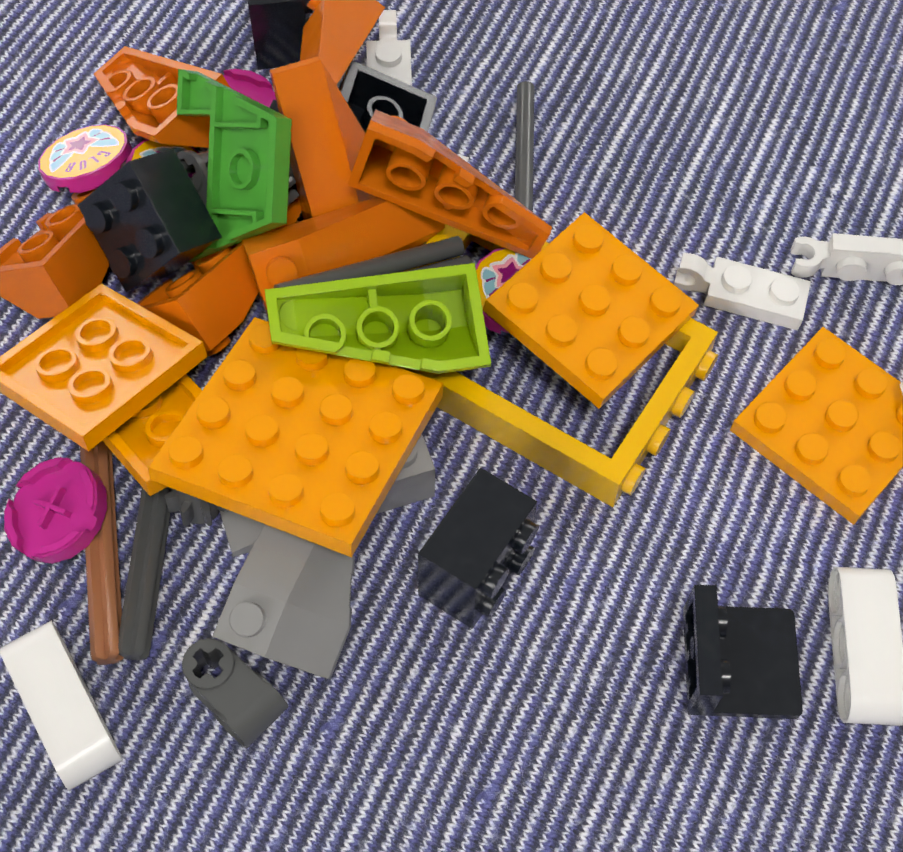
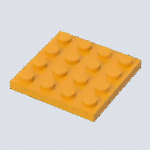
[148,317,443,558]

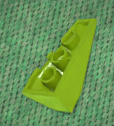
[264,263,491,374]

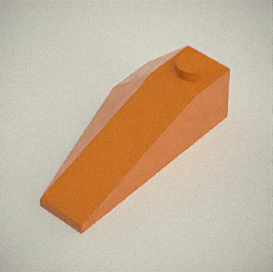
[300,0,385,85]
[94,46,231,148]
[269,56,376,220]
[347,110,552,259]
[0,162,126,319]
[137,197,302,356]
[242,197,445,320]

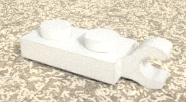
[366,10,412,86]
[791,233,903,285]
[674,253,811,331]

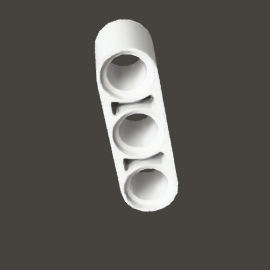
[828,567,903,726]
[0,620,123,791]

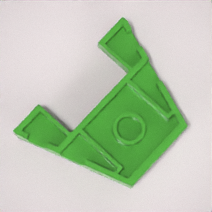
[177,69,292,263]

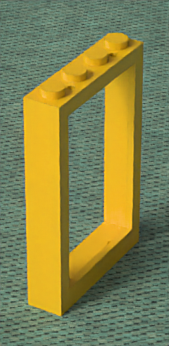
[397,224,718,507]

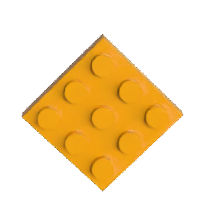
[483,212,699,409]
[0,283,208,452]
[730,327,903,525]

